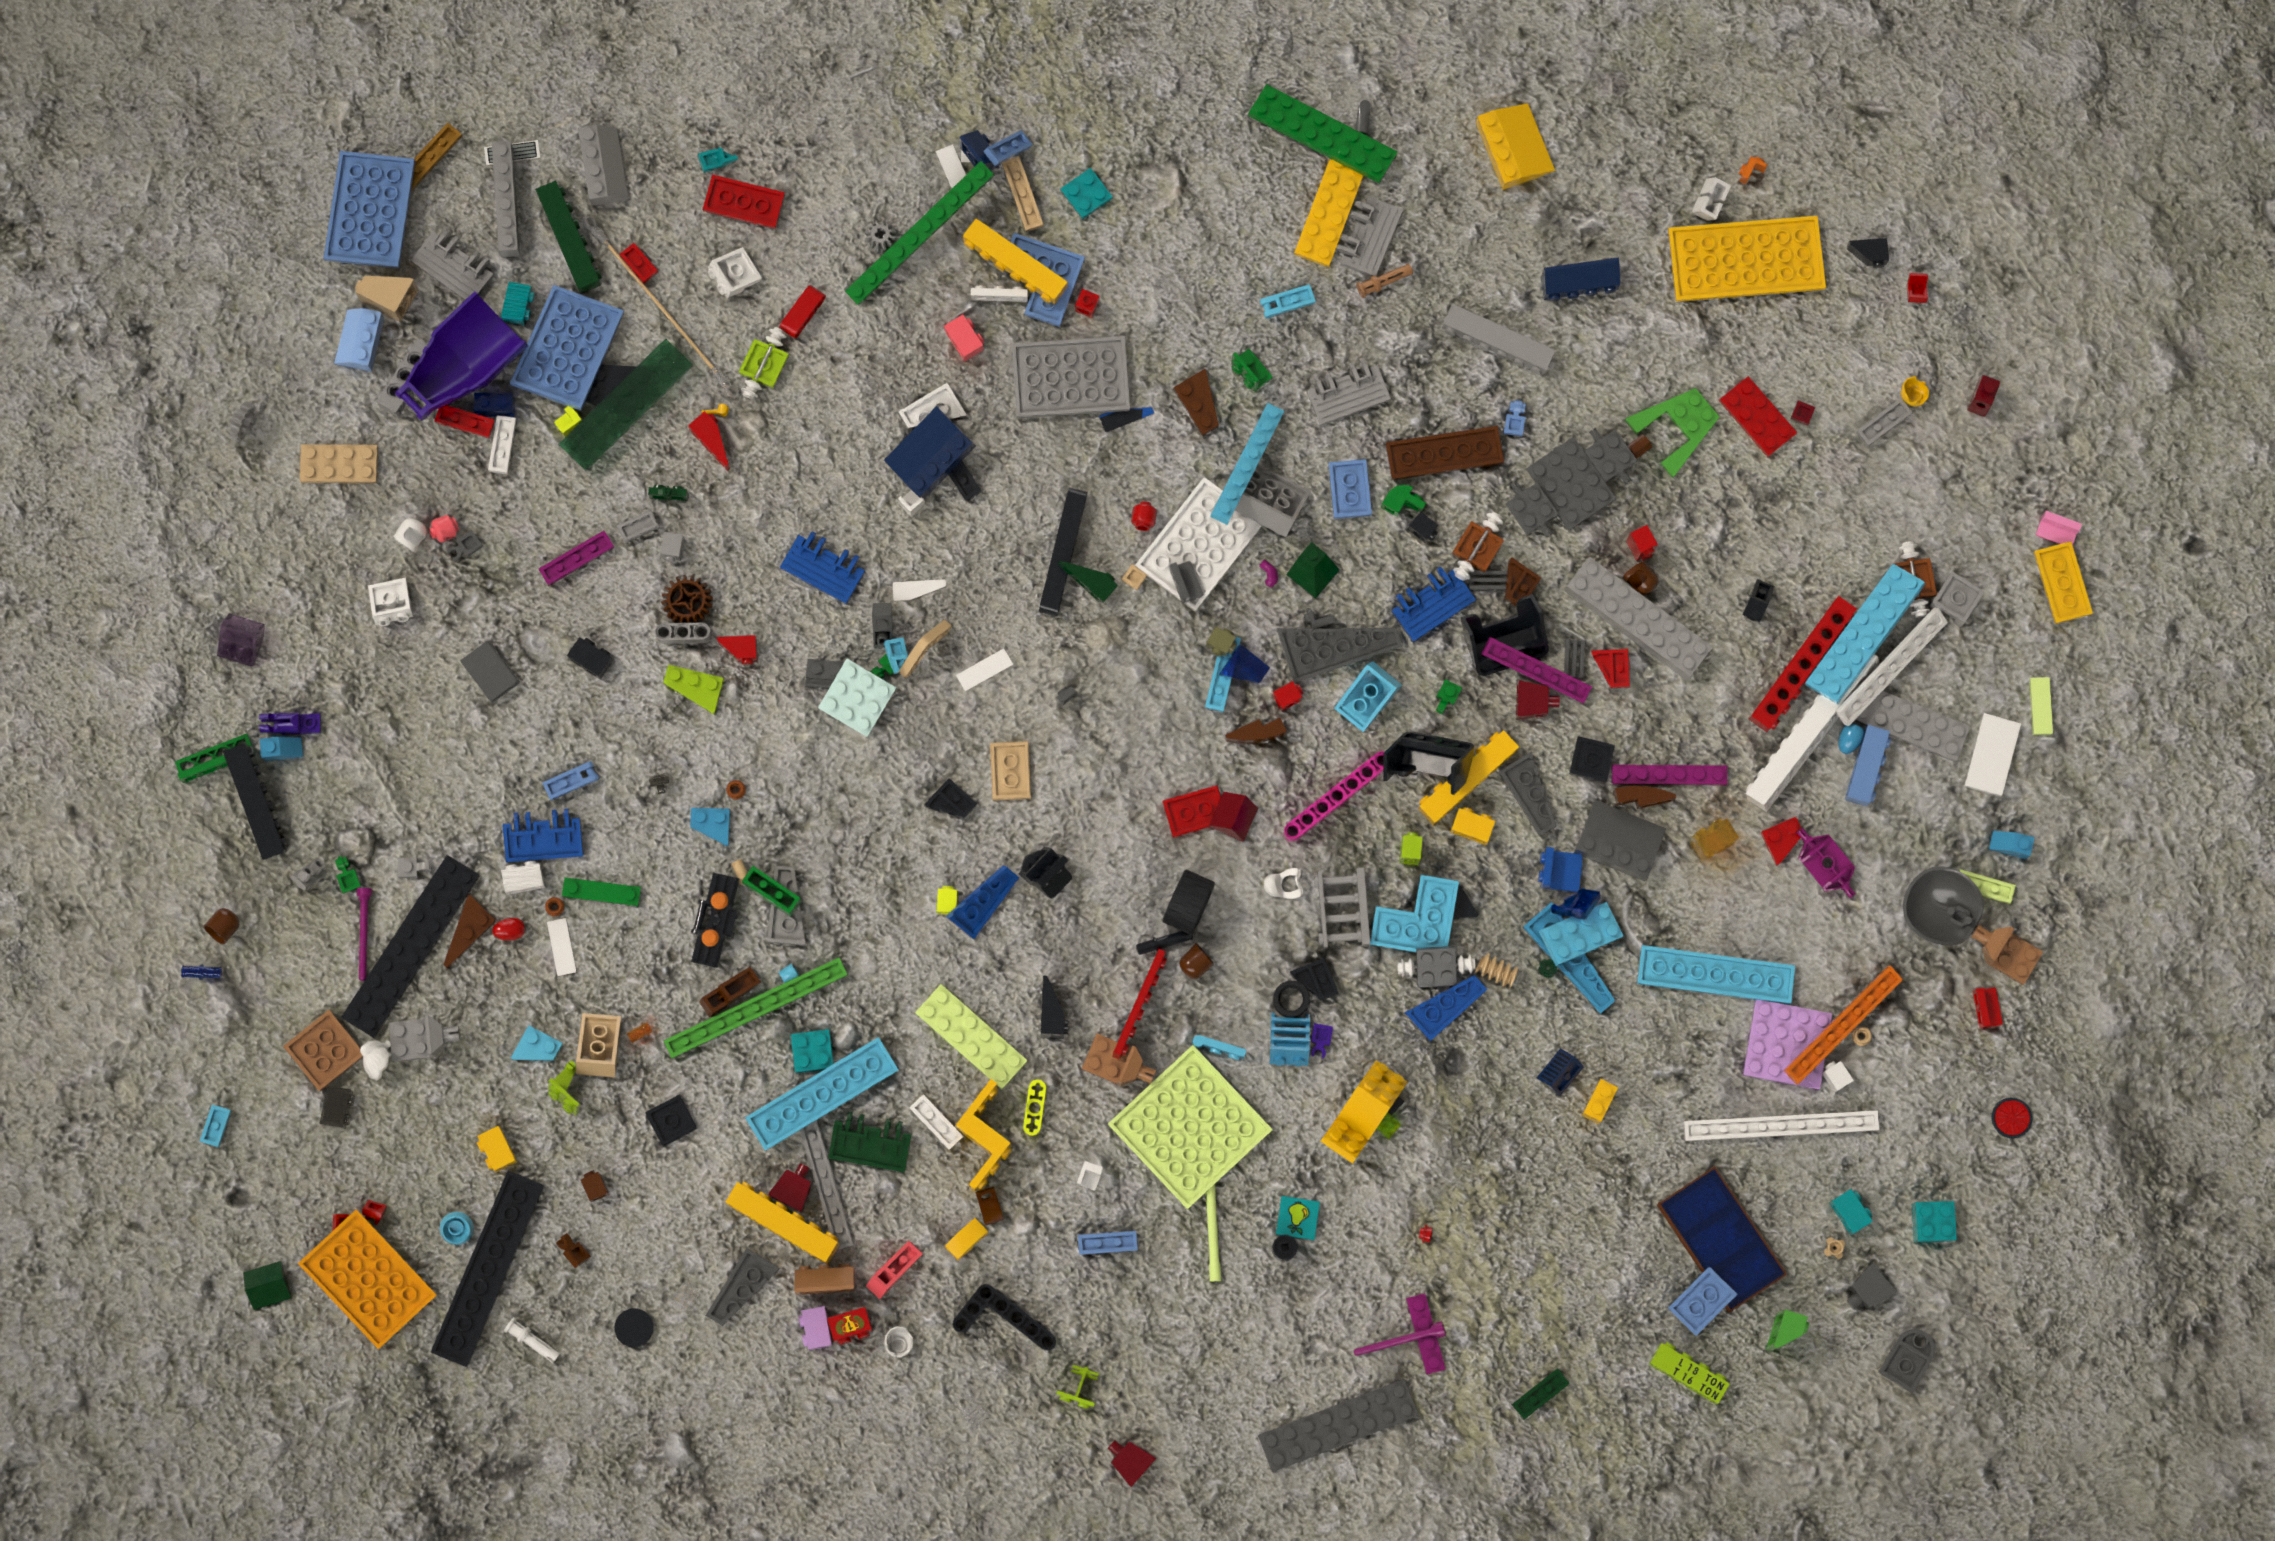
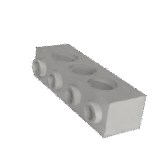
[376,339,427,418]

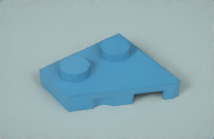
[690,808,730,846]

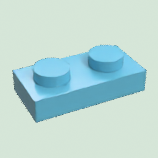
[199,1104,232,1148]

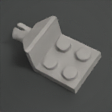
[389,1015,460,1062]

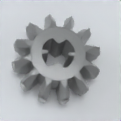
[865,220,896,252]

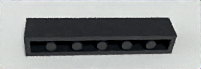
[223,743,288,860]

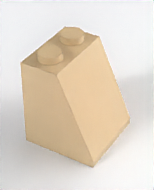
[355,275,419,322]

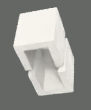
[1691,177,1731,221]

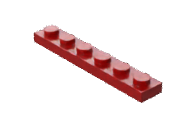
[1112,949,1167,1059]

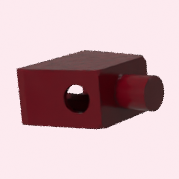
[1967,375,2001,417]
[1516,681,1560,720]
[768,1163,812,1213]
[1107,1440,1156,1487]

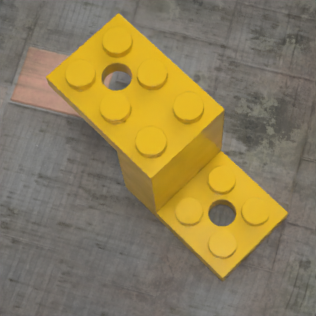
[1320,1060,1408,1164]
[955,1079,1012,1192]

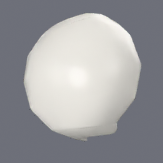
[884,1326,913,1358]

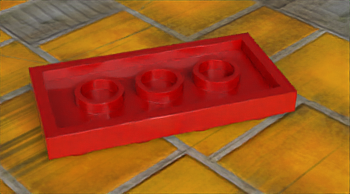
[702,174,785,229]
[1719,376,1797,458]

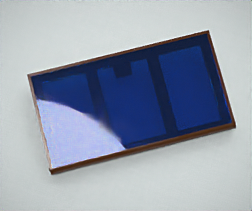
[1657,1166,1787,1313]

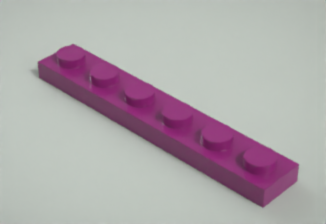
[1482,637,1592,704]
[1611,765,1727,786]

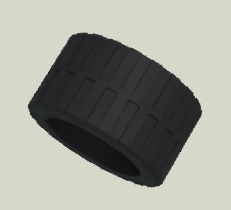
[1163,869,1215,935]

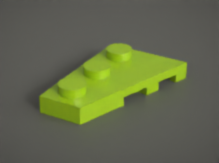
[663,664,724,716]

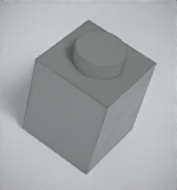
[660,532,684,562]

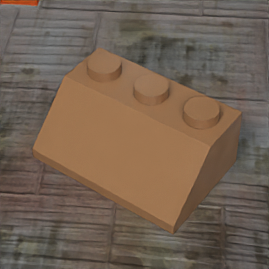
[794,1263,856,1295]

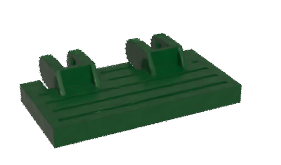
[828,1112,912,1173]

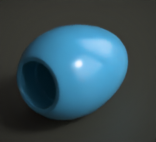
[1838,723,1864,754]

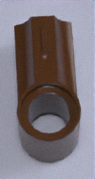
[1628,434,1653,459]

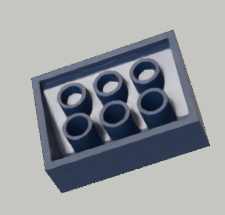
[884,406,976,499]

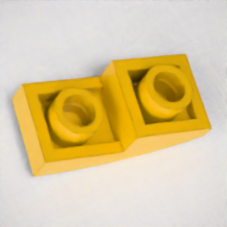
[945,1218,988,1260]

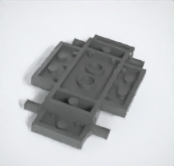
[1505,428,1637,538]

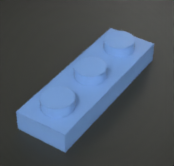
[983,130,1033,166]
[1078,1231,1138,1255]

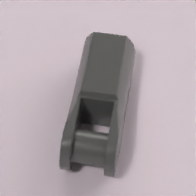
[1355,100,1371,135]

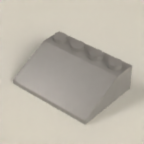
[1235,464,1311,537]

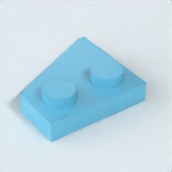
[511,1025,563,1061]

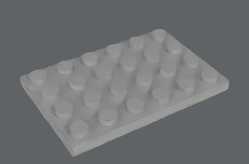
[1012,336,1130,418]

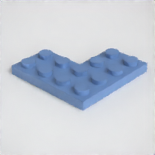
[1011,233,1085,327]

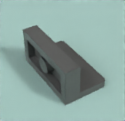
[1169,561,1203,604]

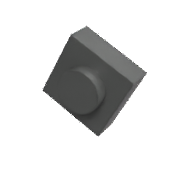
[1056,686,1076,706]

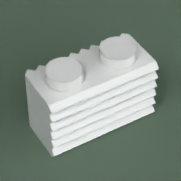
[501,861,545,895]

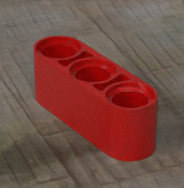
[779,285,826,339]

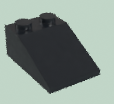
[1041,975,1069,1039]

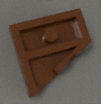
[1505,557,1541,606]

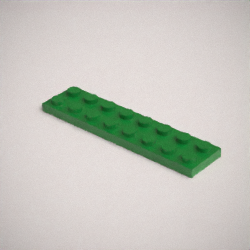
[1248,84,1398,184]

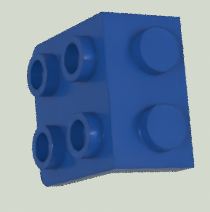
[1538,847,1582,892]

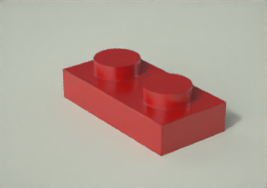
[619,243,658,284]

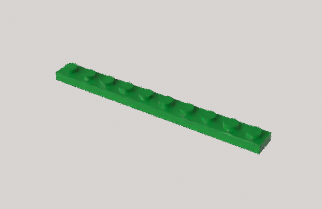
[845,161,995,306]

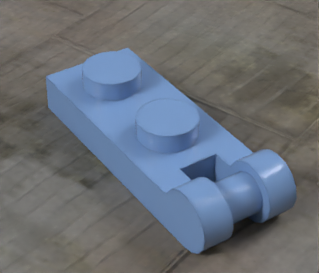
[542,761,600,801]

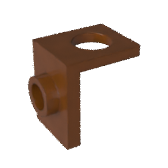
[975,1186,1004,1225]

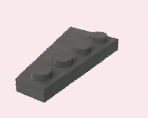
[1499,751,1556,837]
[705,1248,780,1326]

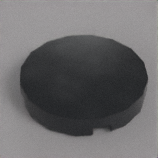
[614,1308,654,1347]

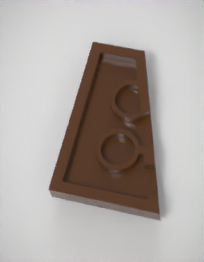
[1173,369,1219,436]

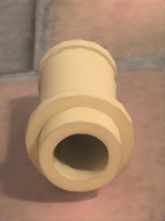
[731,859,748,885]

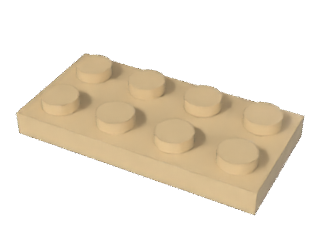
[300,444,378,483]

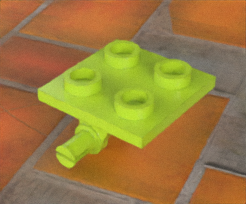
[548,1061,580,1116]
[1056,1364,1099,1409]

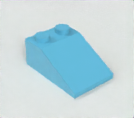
[1334,661,1402,732]

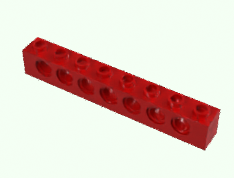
[1748,595,1857,732]

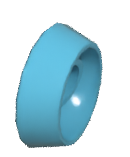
[439,1212,474,1245]

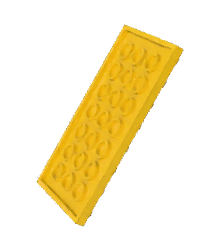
[1668,216,1826,302]

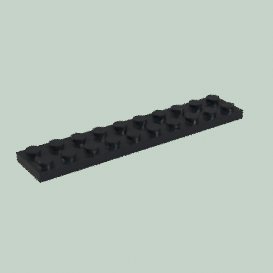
[341,855,480,1038]
[430,1170,545,1368]

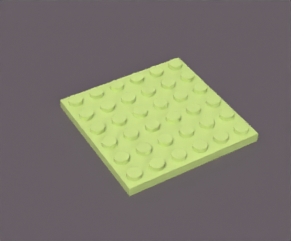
[1108,1045,1273,1210]

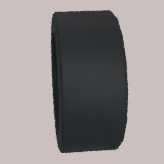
[1273,980,1310,1018]

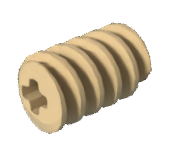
[1474,953,1518,989]

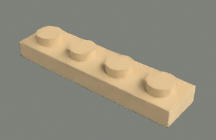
[1002,156,1043,232]

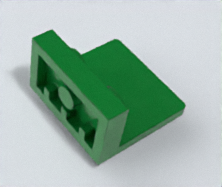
[1231,349,1273,392]

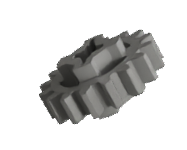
[229,401,256,442]

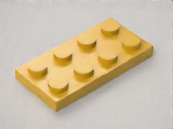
[2033,541,2093,624]

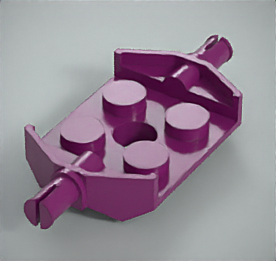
[1796,828,1856,899]

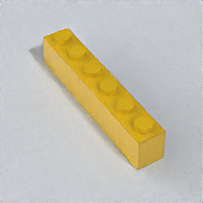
[963,219,1068,305]
[1418,730,1519,826]

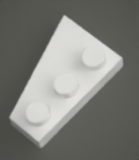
[898,383,966,429]

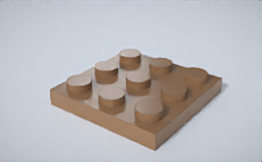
[283,1010,363,1092]

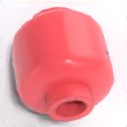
[429,515,459,543]

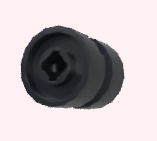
[1272,1235,1298,1262]

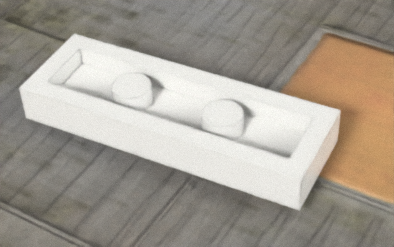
[971,286,1028,302]
[488,415,517,474]
[909,1094,963,1150]

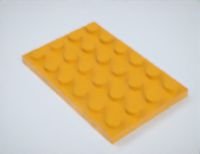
[297,1209,437,1349]

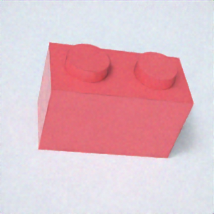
[944,314,985,362]

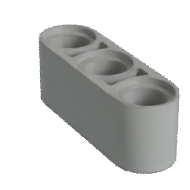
[655,623,712,644]

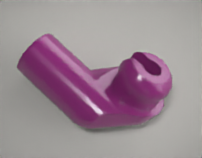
[1259,559,1278,587]

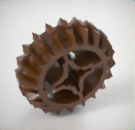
[661,575,713,623]

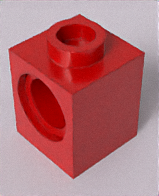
[1075,289,1100,318]
[1272,681,1303,712]

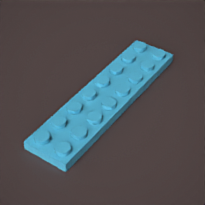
[1805,564,1925,704]
[1637,945,1795,1004]
[745,1037,899,1151]

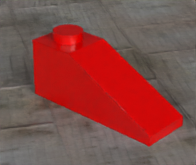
[688,411,730,471]

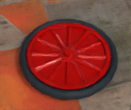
[1992,1097,2032,1138]

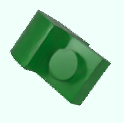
[1381,485,1426,517]

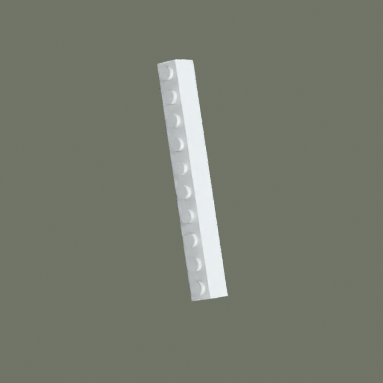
[1745,655,1880,812]

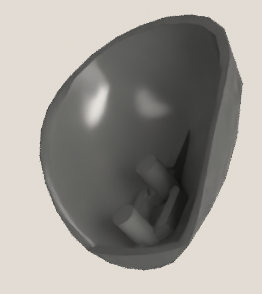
[1903,866,1984,946]

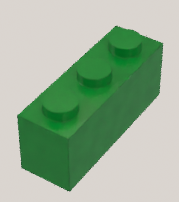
[742,866,802,917]

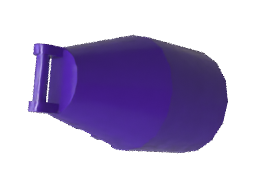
[395,291,528,421]

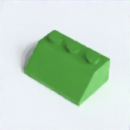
[1766,1309,1809,1351]

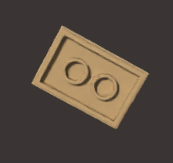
[990,741,1031,801]

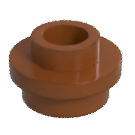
[726,780,746,800]
[545,897,565,917]

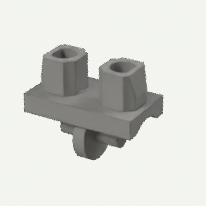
[290,859,326,891]

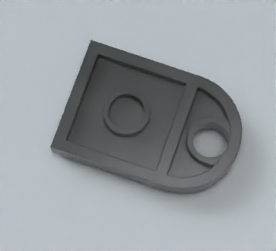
[1878,1329,1935,1393]

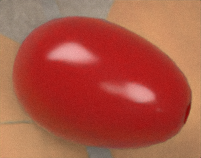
[492,917,525,941]

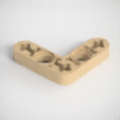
[898,620,952,679]

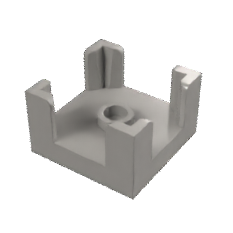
[1929,571,1985,627]

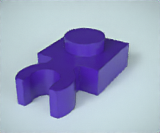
[1310,1023,1333,1059]

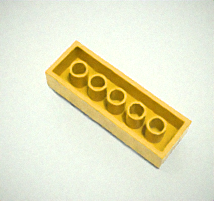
[725,1181,840,1265]

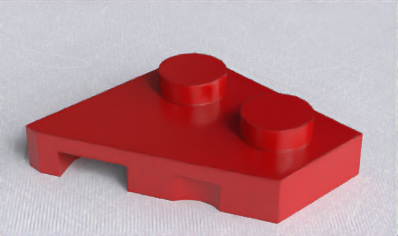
[1761,817,1803,866]

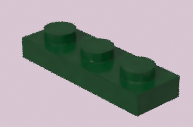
[1511,1368,1570,1420]

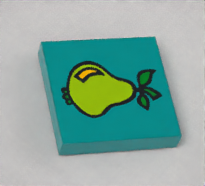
[1276,1196,1320,1241]

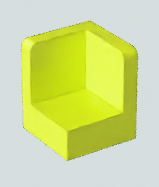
[554,406,583,437]

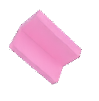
[2036,511,2082,545]

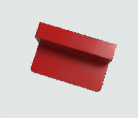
[1972,987,2003,1029]

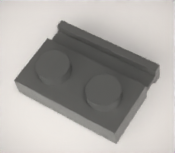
[805,659,844,689]

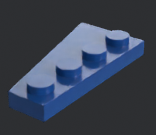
[945,865,1019,939]
[1404,975,1488,1042]

